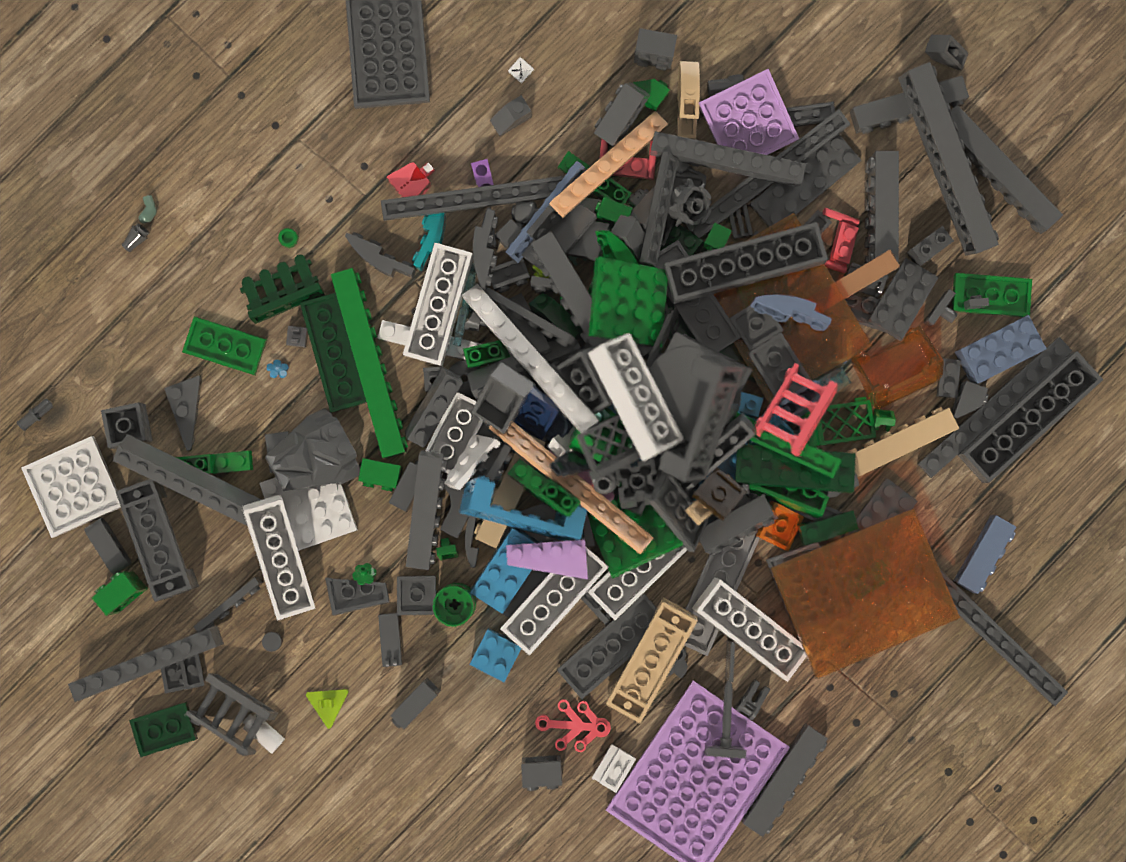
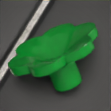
[352,563,377,585]

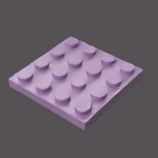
[699,69,799,173]

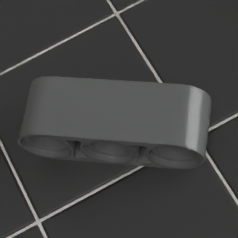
[84,518,132,575]

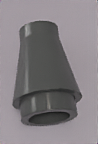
[122,223,149,252]

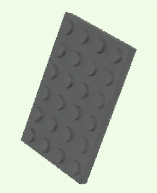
[346,0,430,109]

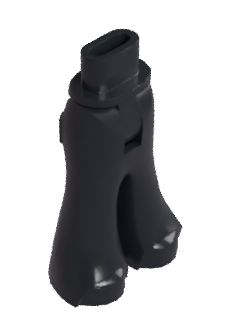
[550,450,608,477]

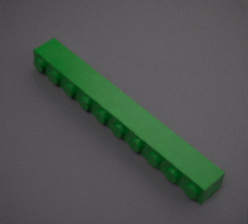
[331,268,409,459]

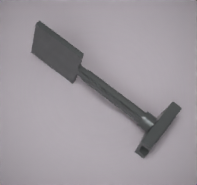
[705,640,746,758]

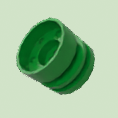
[433,583,477,627]

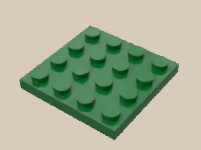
[588,257,668,347]
[587,494,683,578]

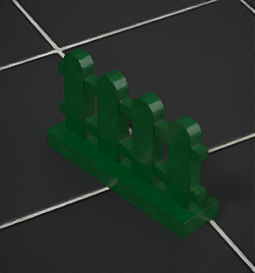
[240,254,325,324]

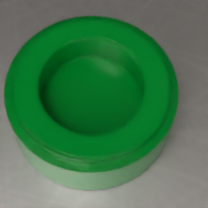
[278,228,298,248]

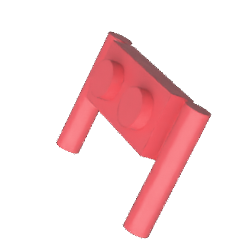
[599,138,656,180]
[820,208,860,274]

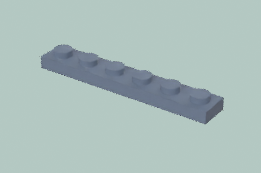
[506,161,587,263]

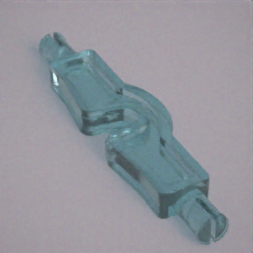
[453,263,476,346]

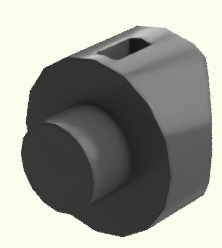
[464,306,488,332]

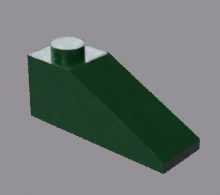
[529,292,582,339]
[797,510,859,545]

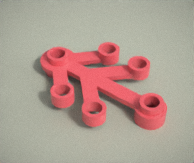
[535,699,611,752]

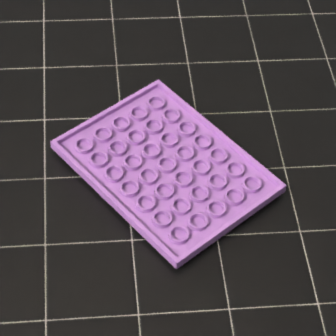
[606,680,790,862]

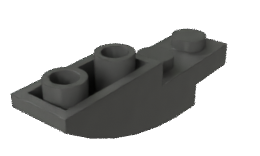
[473,209,498,290]
[345,232,416,278]

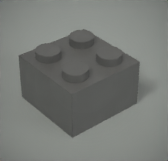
[634,28,677,70]
[101,402,153,449]
[521,755,562,791]

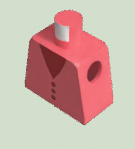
[387,162,435,197]

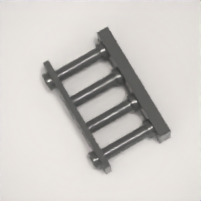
[185,673,278,756]

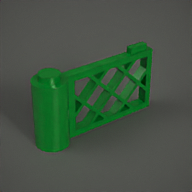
[798,397,876,447]

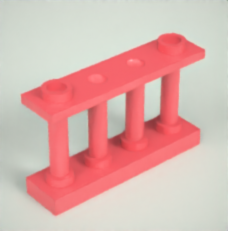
[755,363,838,457]

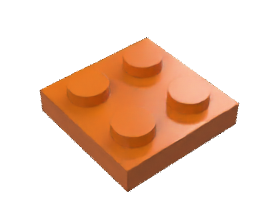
[755,501,804,551]

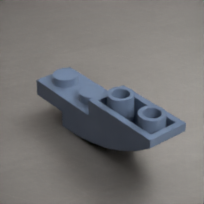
[750,295,832,331]

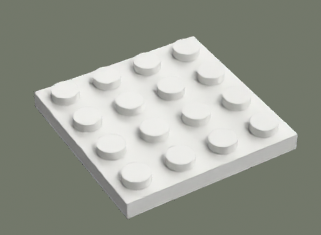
[22,436,121,538]
[260,477,358,551]

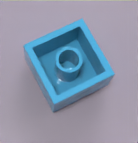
[469,628,521,682]

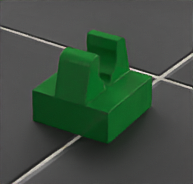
[873,409,896,432]
[436,538,459,561]

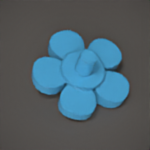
[266,360,289,378]

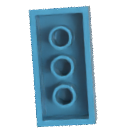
[470,527,541,614]

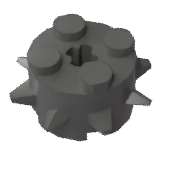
[668,178,712,232]

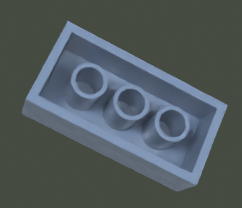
[954,315,1047,384]

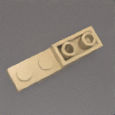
[676,61,700,139]

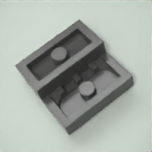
[161,654,204,694]

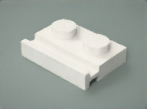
[592,743,636,793]

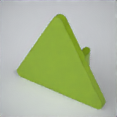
[306,689,349,729]

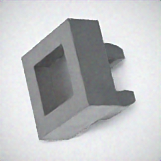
[286,326,308,347]

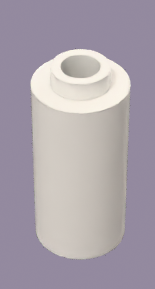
[243,714,285,754]

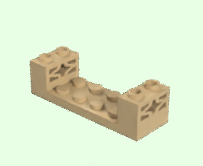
[606,597,698,723]

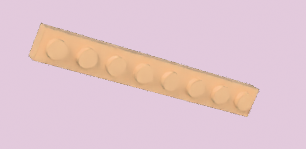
[550,111,668,218]

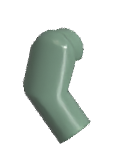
[138,195,157,224]

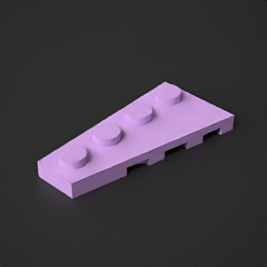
[506,540,588,579]

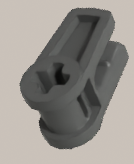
[735,679,771,721]

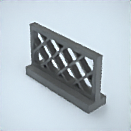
[576,414,641,480]

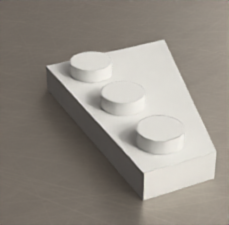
[444,434,501,490]

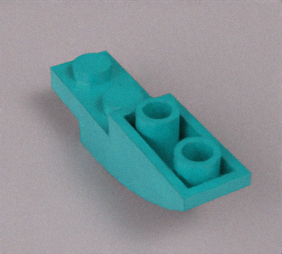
[412,213,446,271]

